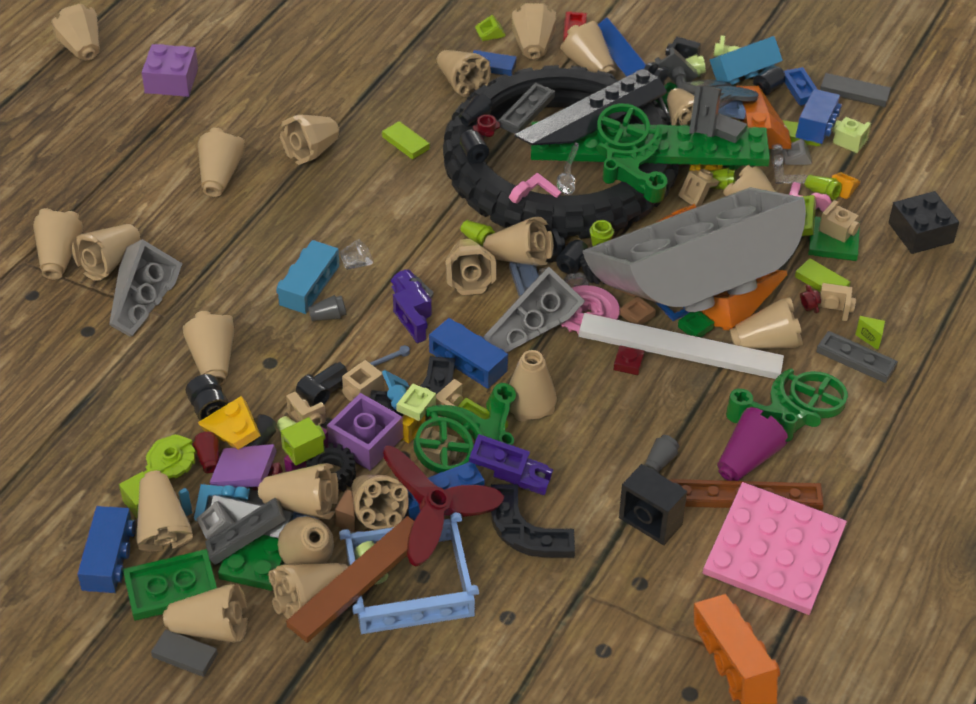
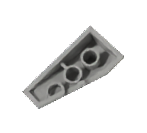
[109,239,182,337]
[483,267,585,353]

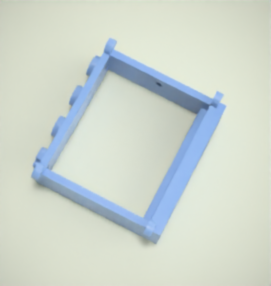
[339,513,479,634]

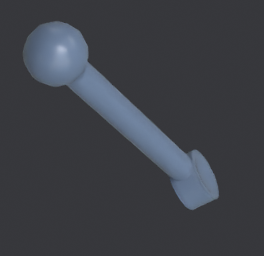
[370,346,410,366]

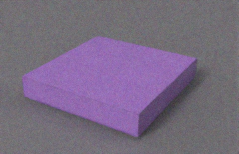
[210,444,277,488]

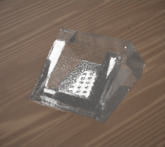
[340,239,374,270]

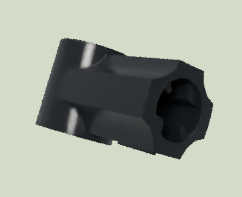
[296,362,348,406]

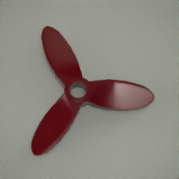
[383,445,504,567]

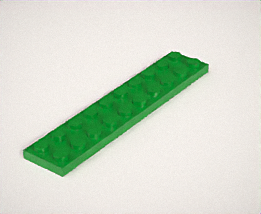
[531,122,770,166]

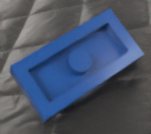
[784,67,817,105]

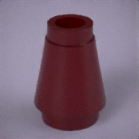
[193,432,219,473]

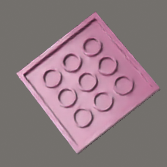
[703,482,847,615]

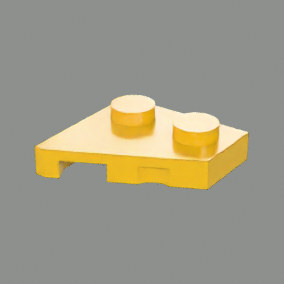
[198,396,261,450]

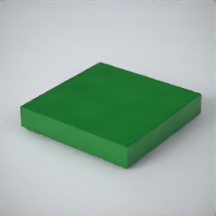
[808,216,860,261]

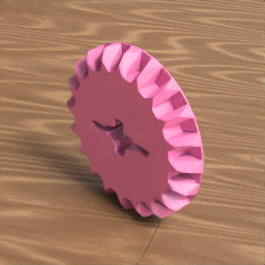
[561,285,620,335]

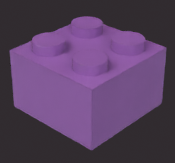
[142,44,198,96]
[327,393,403,471]

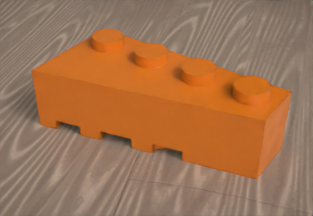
[694,594,780,704]

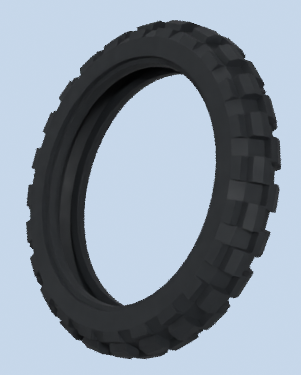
[443,65,680,240]

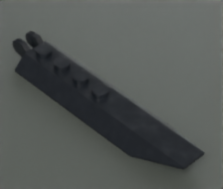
[514,61,670,145]

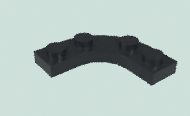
[370,356,455,417]
[490,484,575,558]

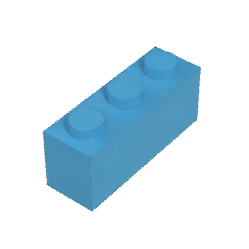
[709,36,783,85]
[276,240,340,314]

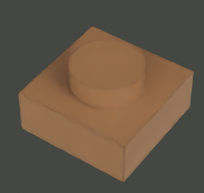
[620,296,656,325]

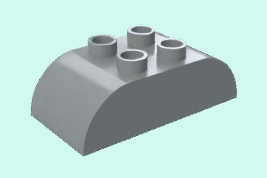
[583,187,806,312]

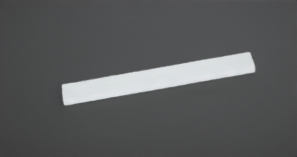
[578,313,784,379]

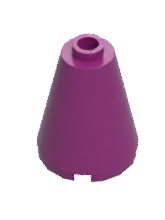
[717,407,788,481]

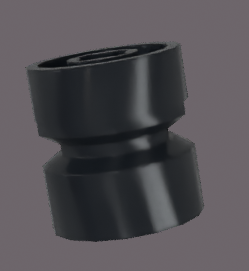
[185,374,229,421]

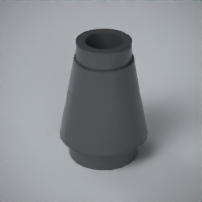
[308,295,347,321]
[644,435,679,472]

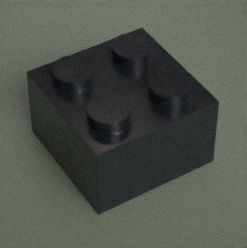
[888,191,959,254]
[619,464,687,545]

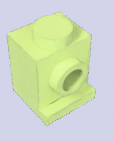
[832,117,871,153]

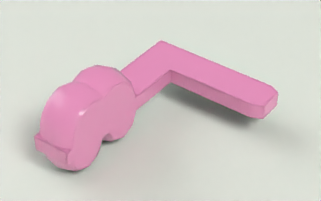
[509,173,562,203]
[789,182,832,212]

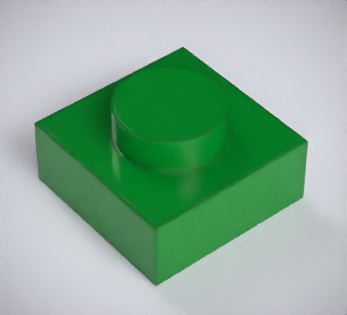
[678,311,714,338]

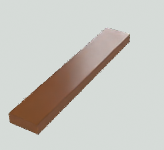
[668,479,824,511]
[286,516,414,643]

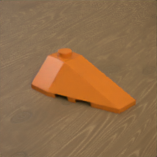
[736,86,791,149]
[700,270,787,330]

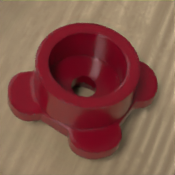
[473,115,500,137]
[800,285,821,313]

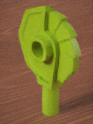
[144,434,196,479]

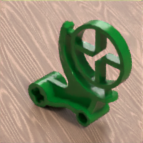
[596,104,667,203]
[726,368,848,442]
[413,383,516,473]

